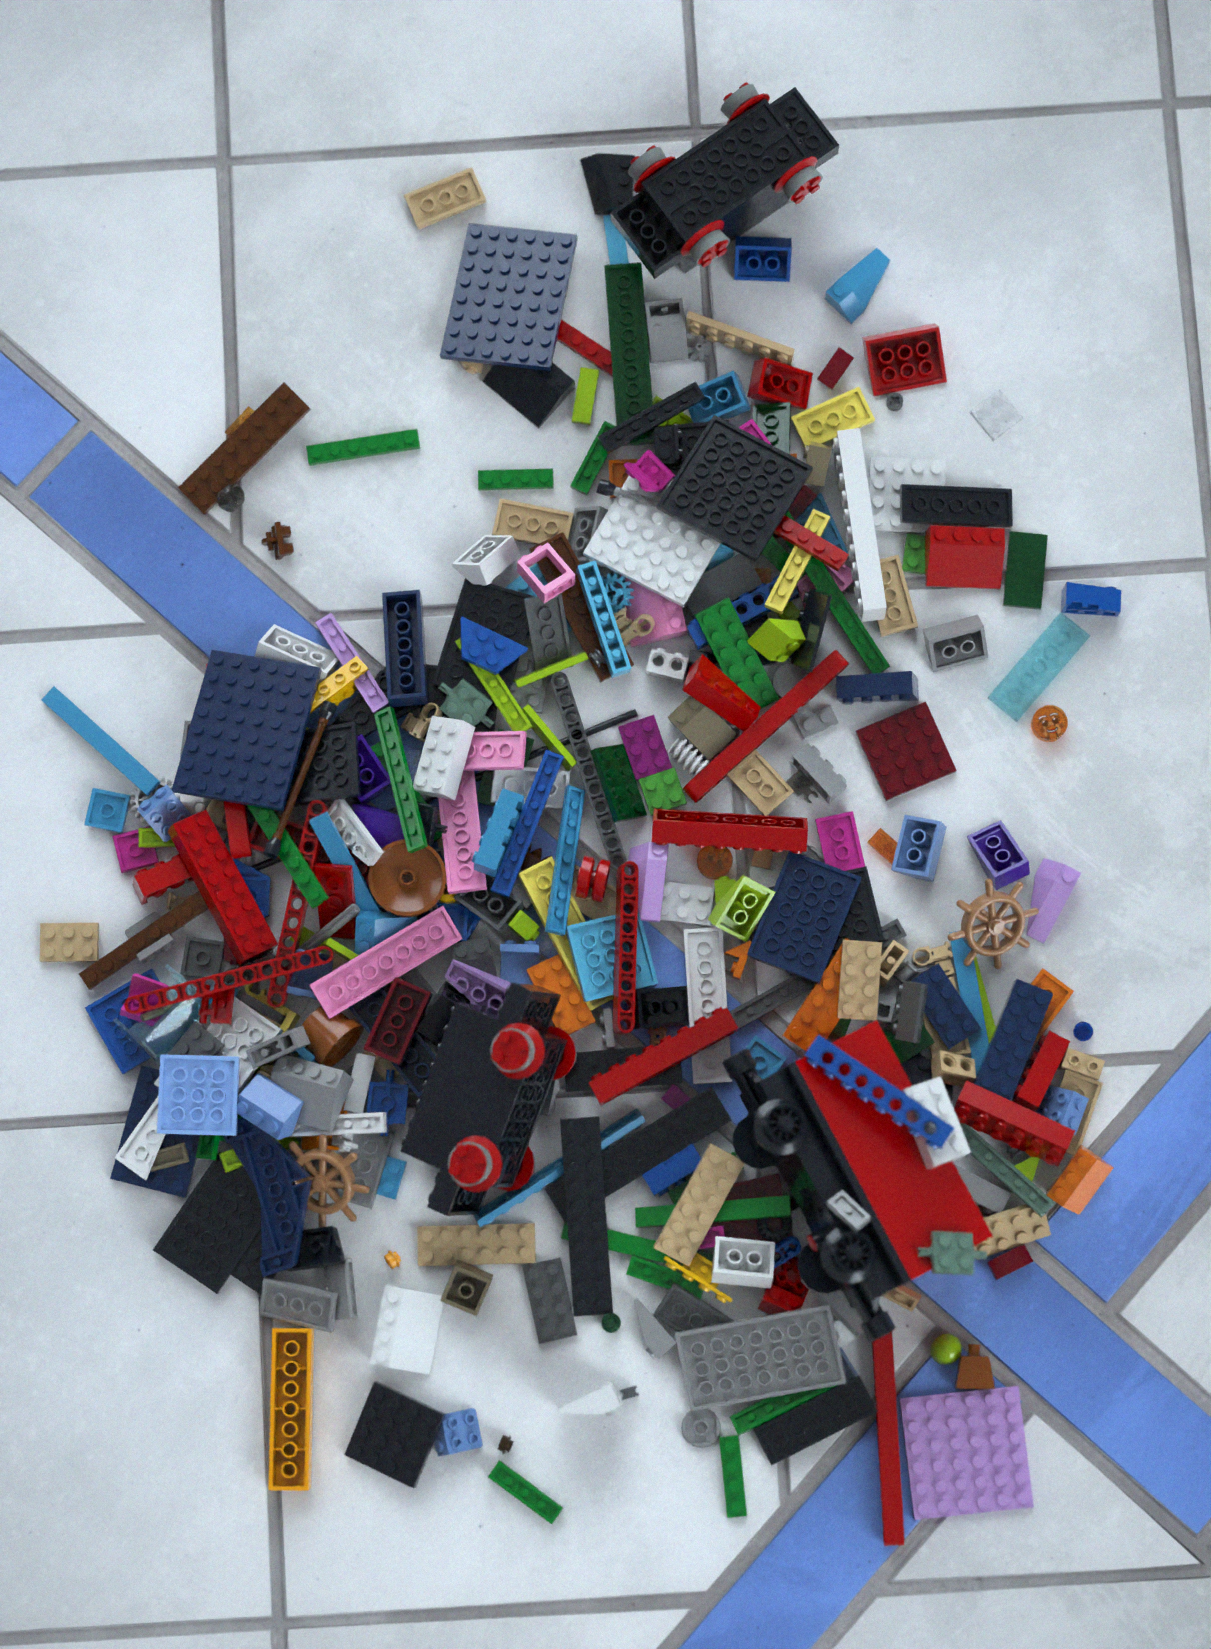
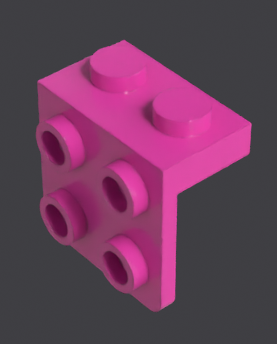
[624,450,675,493]
[120,973,169,1028]

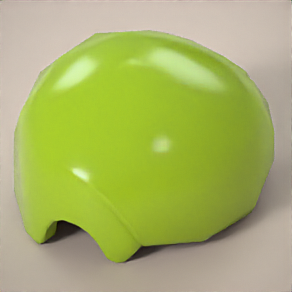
[930,1333,962,1365]

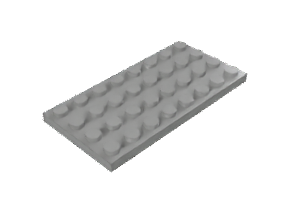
[675,1304,847,1412]

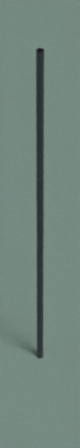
[250,709,638,871]

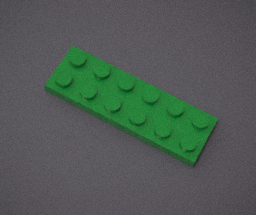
[694,597,779,709]

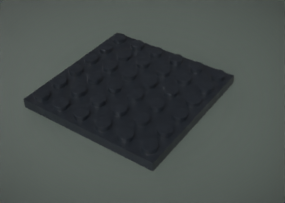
[656,415,813,562]

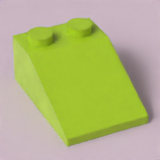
[708,875,775,942]

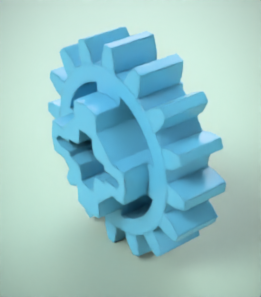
[601,573,634,613]

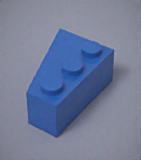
[1061,582,1121,617]
[642,1144,701,1197]

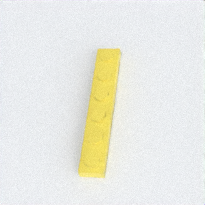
[765,509,830,615]

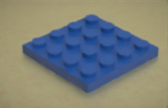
[85,968,188,1074]

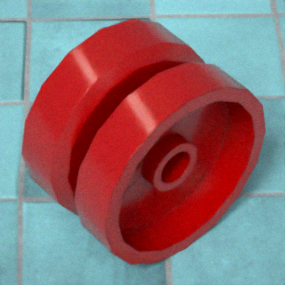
[576,855,611,903]

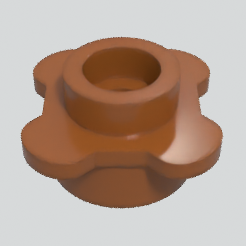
[648,1027,667,1046]

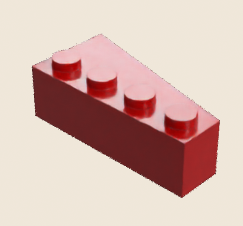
[682,654,761,732]
[132,854,194,905]
[1012,1031,1071,1112]

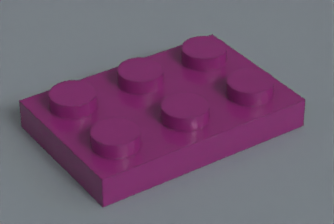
[618,715,672,781]

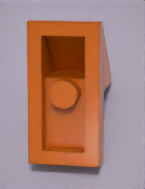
[724,941,752,981]

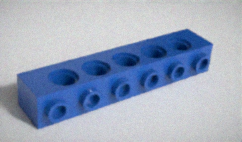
[687,575,799,651]

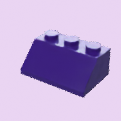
[358,734,391,804]

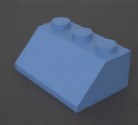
[891,815,947,882]
[237,1073,304,1140]

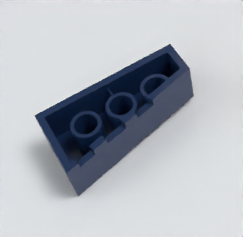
[836,671,919,705]

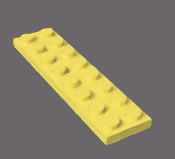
[518,856,613,1011]

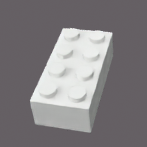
[413,716,475,800]
[901,1077,971,1170]

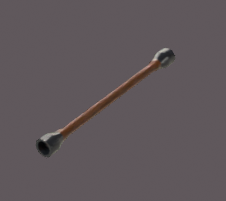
[263,701,337,859]

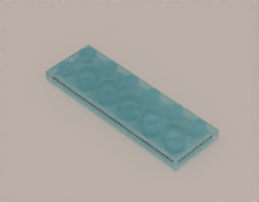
[988,612,1090,722]

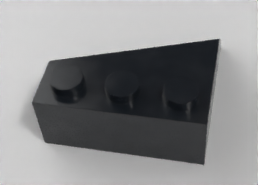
[580,153,635,215]

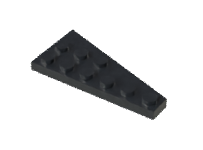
[330,667,420,738]

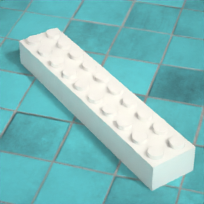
[833,428,887,622]

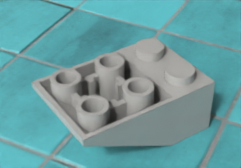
[645,298,688,363]

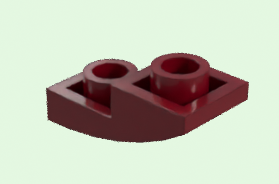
[817,347,854,390]
[987,1244,1034,1280]

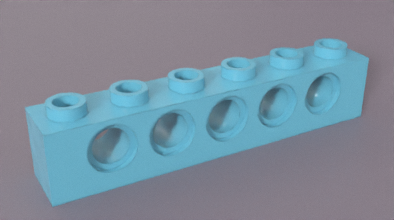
[576,560,632,678]

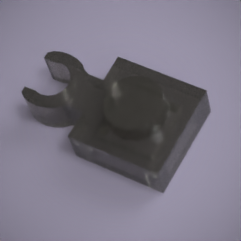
[786,769,818,803]

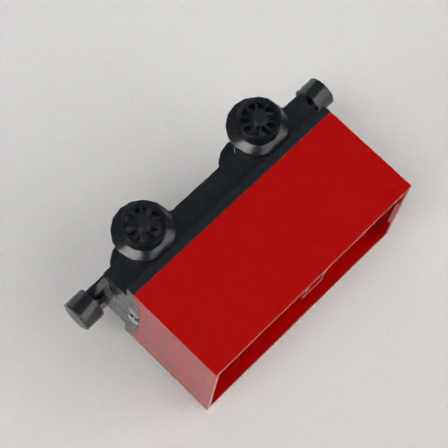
[722,1020,993,1342]

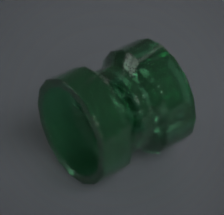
[601,1313,621,1333]

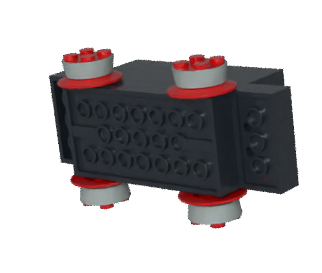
[610,82,839,279]
[400,982,577,1216]

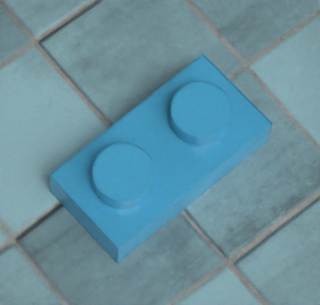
[377,1157,407,1200]

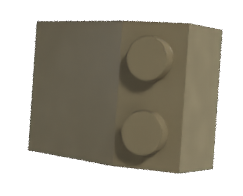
[668,696,737,761]

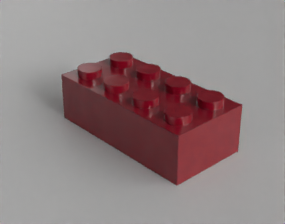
[363,977,433,1066]

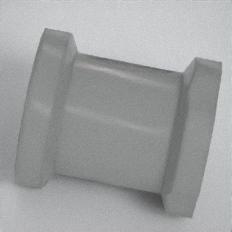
[893,961,919,984]

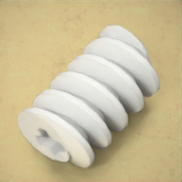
[667,737,709,777]

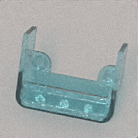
[113,964,201,1062]

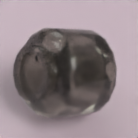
[217,484,245,512]

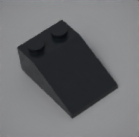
[633,986,689,1030]

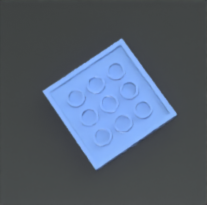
[157,1054,240,1136]

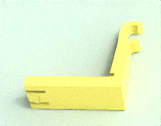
[245,984,301,1064]

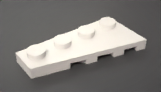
[328,799,384,866]
[115,1095,165,1180]

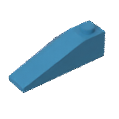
[825,248,890,324]

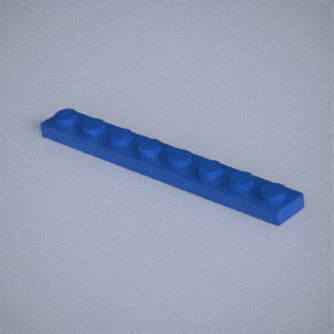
[491,750,564,898]

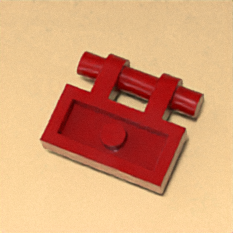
[198,984,235,1024]

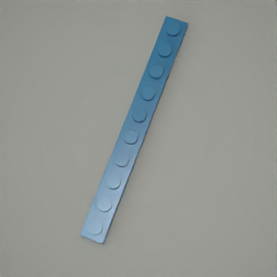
[473,1108,645,1227]

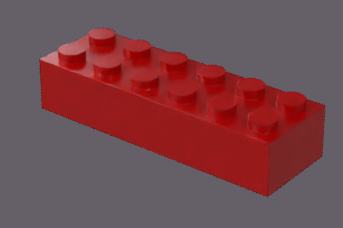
[954,1080,1075,1167]

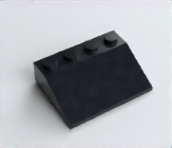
[482,362,575,428]
[789,588,832,672]

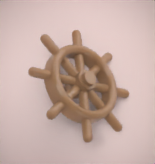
[947,878,1039,969]
[289,1134,370,1227]

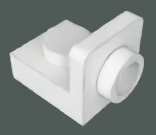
[331,1134,358,1152]

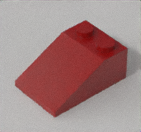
[747,357,813,410]

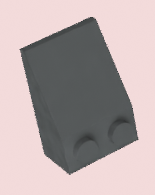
[450,936,497,977]

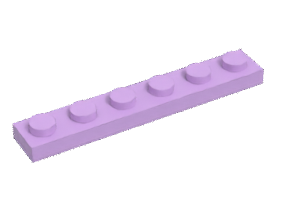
[315,613,389,714]

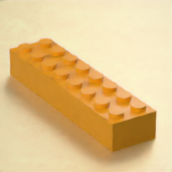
[268,1328,314,1491]

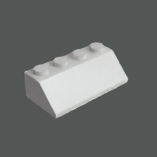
[254,624,339,684]

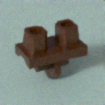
[261,522,294,560]

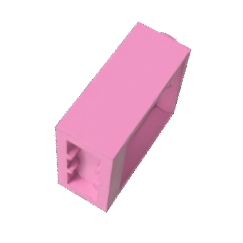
[517,543,575,604]

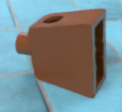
[955,1344,995,1389]

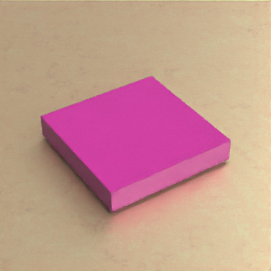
[112,826,159,874]

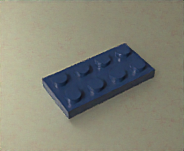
[910,963,982,1050]

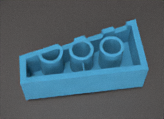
[472,788,524,877]

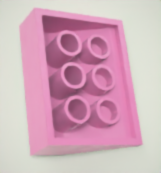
[617,575,687,647]

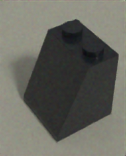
[417,981,471,1047]

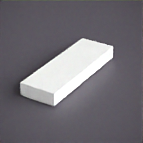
[344,1053,376,1113]

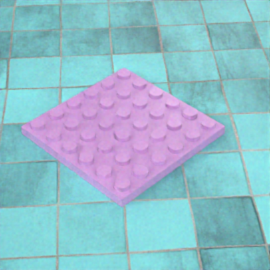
[900,1386,1034,1520]

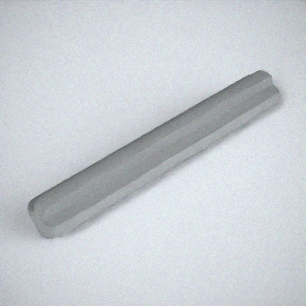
[299,904,360,950]

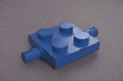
[367,1069,409,1137]

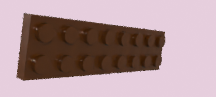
[178,382,311,515]
[529,532,634,683]

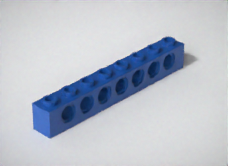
[805,1034,955,1150]

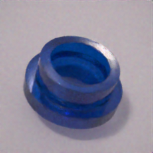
[1073,1022,1093,1041]

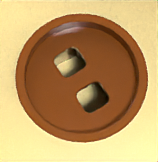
[301,1006,363,1067]

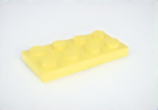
[791,387,875,448]

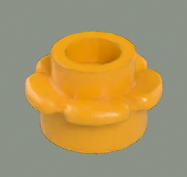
[384,1250,401,1269]

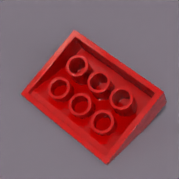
[862,323,947,396]
[925,525,1005,589]

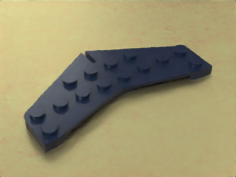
[223,1118,312,1277]

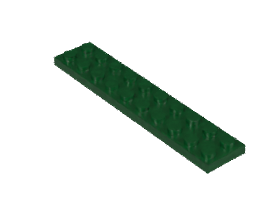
[604,262,654,446]

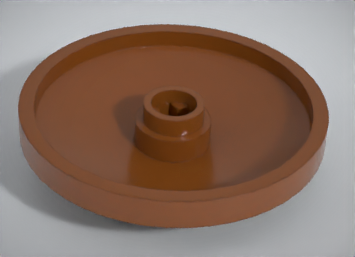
[368,839,447,917]

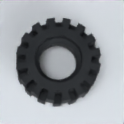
[757,1216,793,1242]

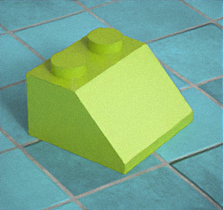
[747,618,806,662]

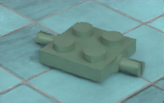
[438,679,494,728]
[917,1231,987,1276]

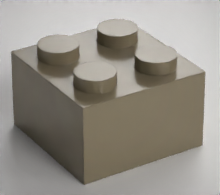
[803,442,833,487]
[440,1260,493,1316]

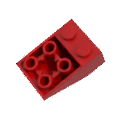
[757,1253,809,1315]

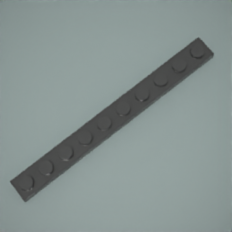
[729,918,907,1029]

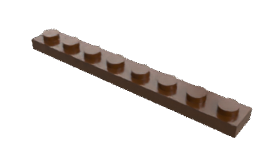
[79,891,209,990]

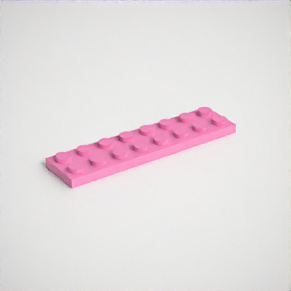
[438,771,487,894]
[309,905,463,1019]

